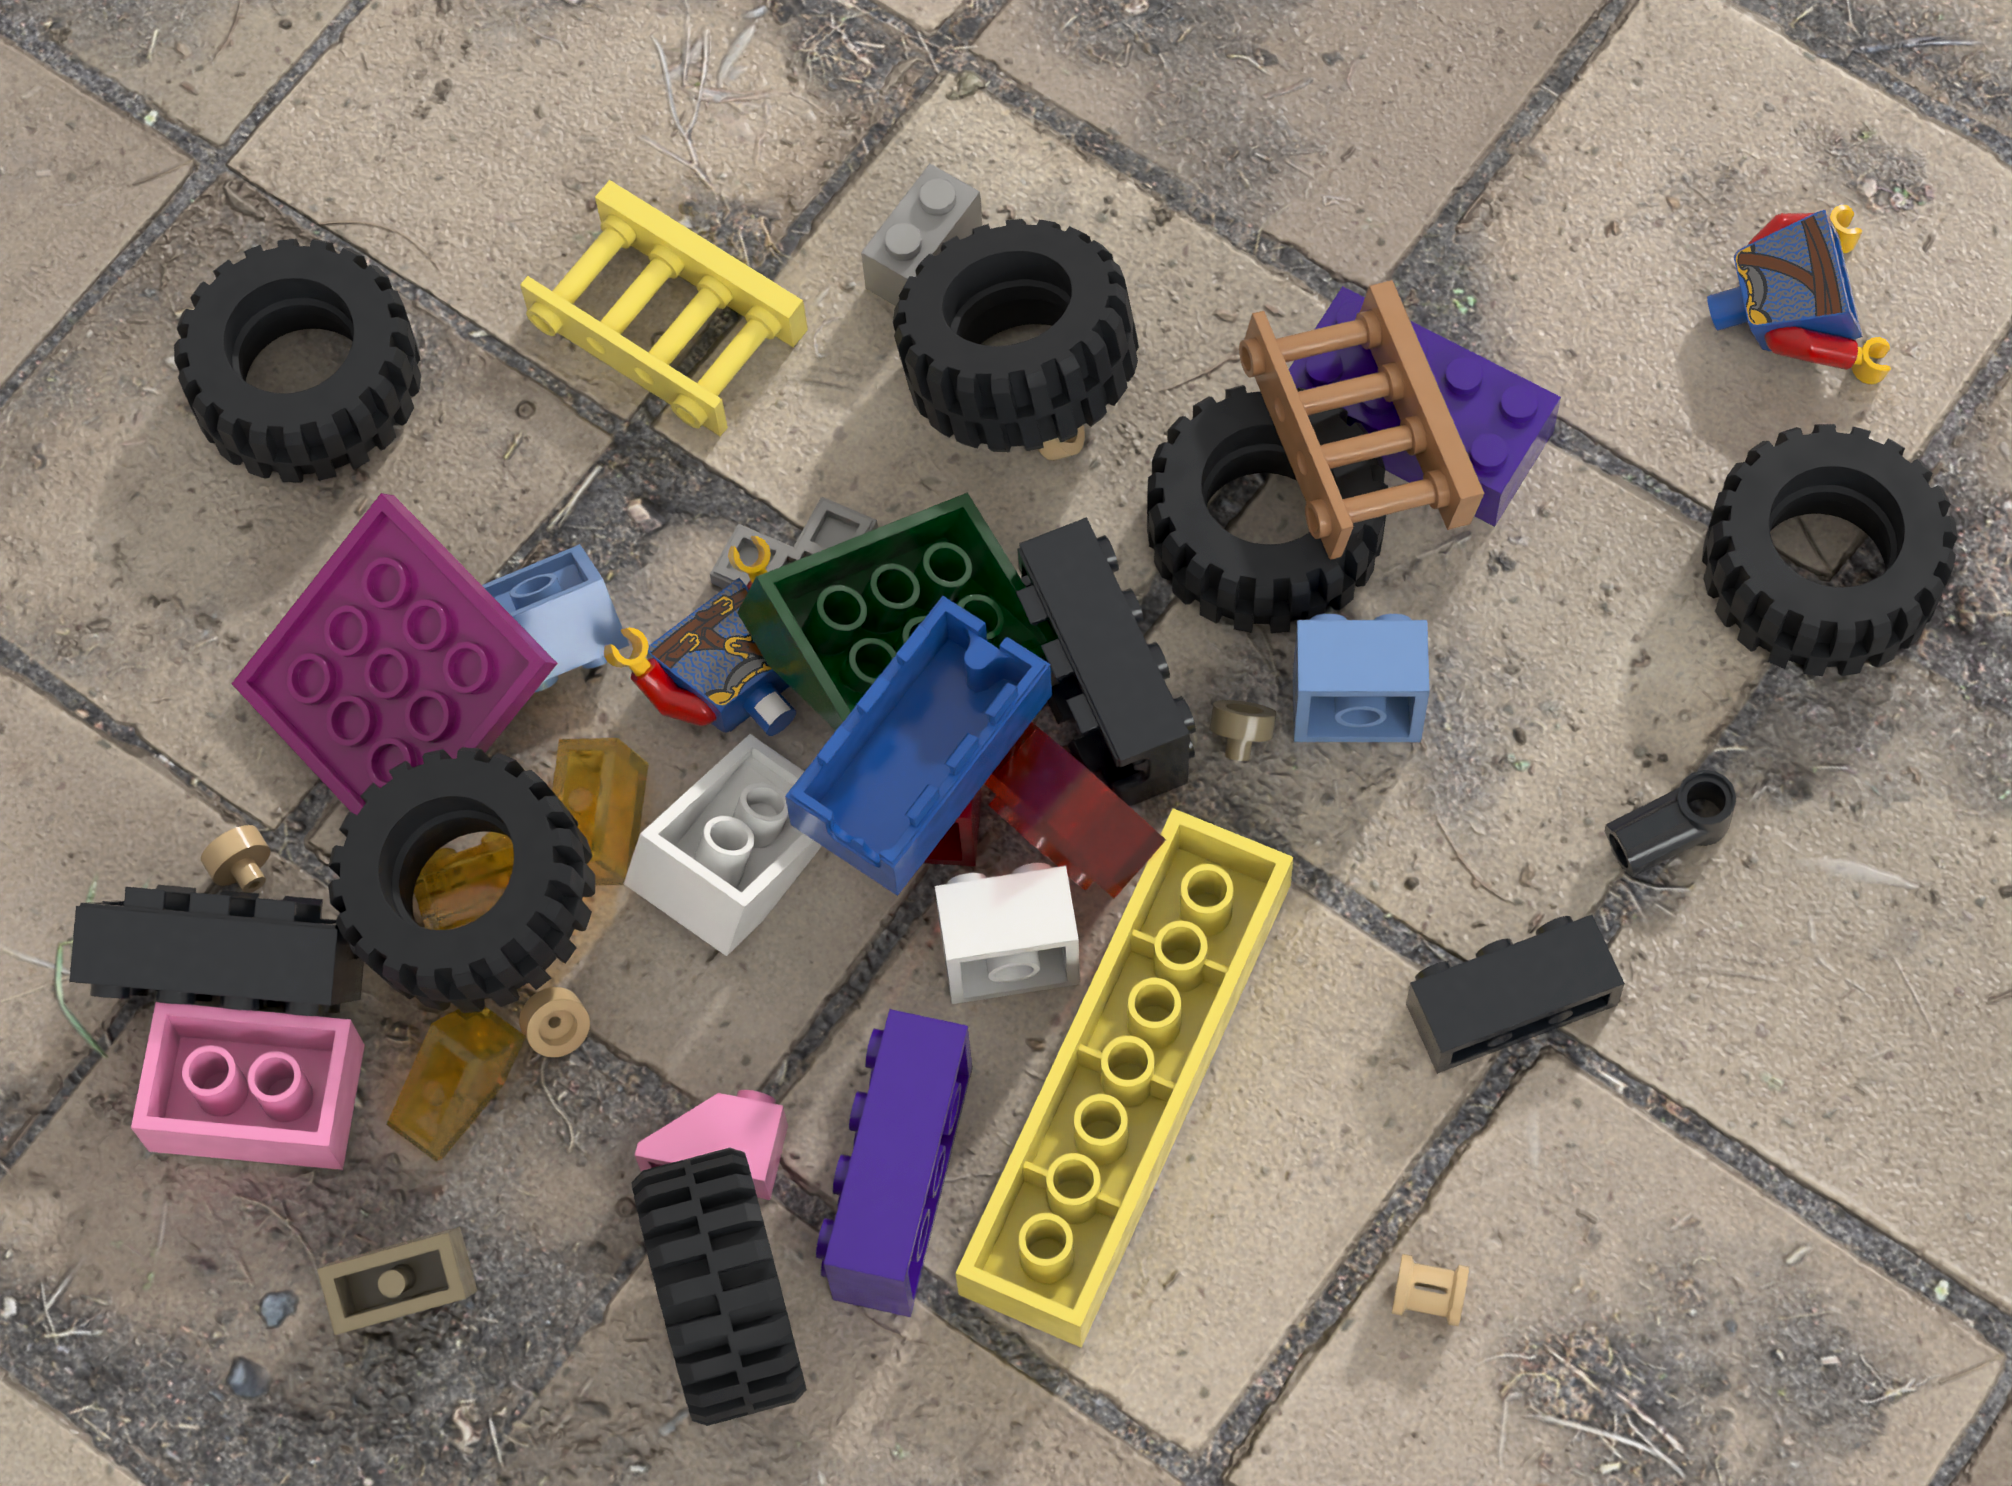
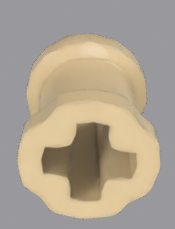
[1391,1254,1469,1327]

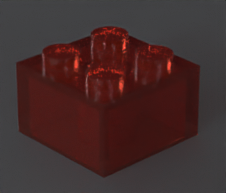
[984,722,1166,899]

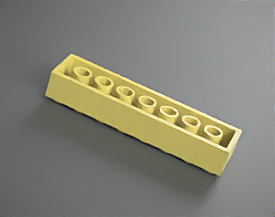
[955,808,1294,1348]

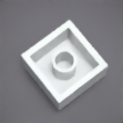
[935,863,1080,1004]

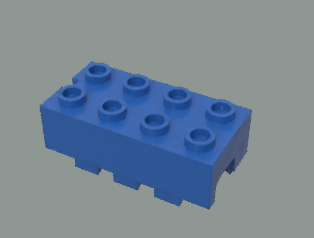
[785,596,1052,896]

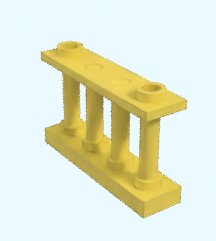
[520,180,808,437]

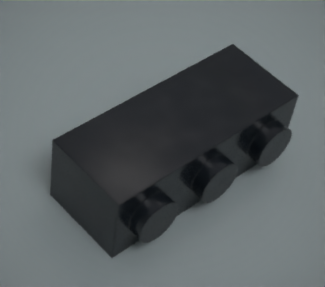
[1406,915,1625,1074]

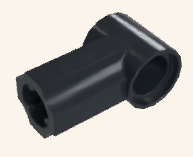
[1604,770,1736,878]

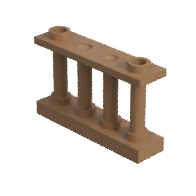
[1239,280,1484,560]

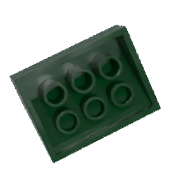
[737,492,1057,730]

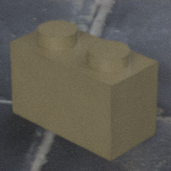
[317,1226,477,1335]

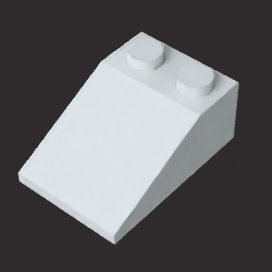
[623,734,822,956]

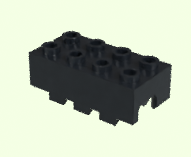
[1016,517,1196,810]
[69,885,364,1016]

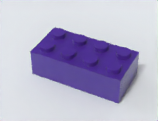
[1289,286,1561,527]
[816,1009,973,1317]

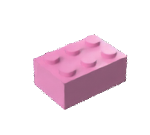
[131,1002,365,1170]

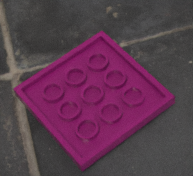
[231,493,558,815]

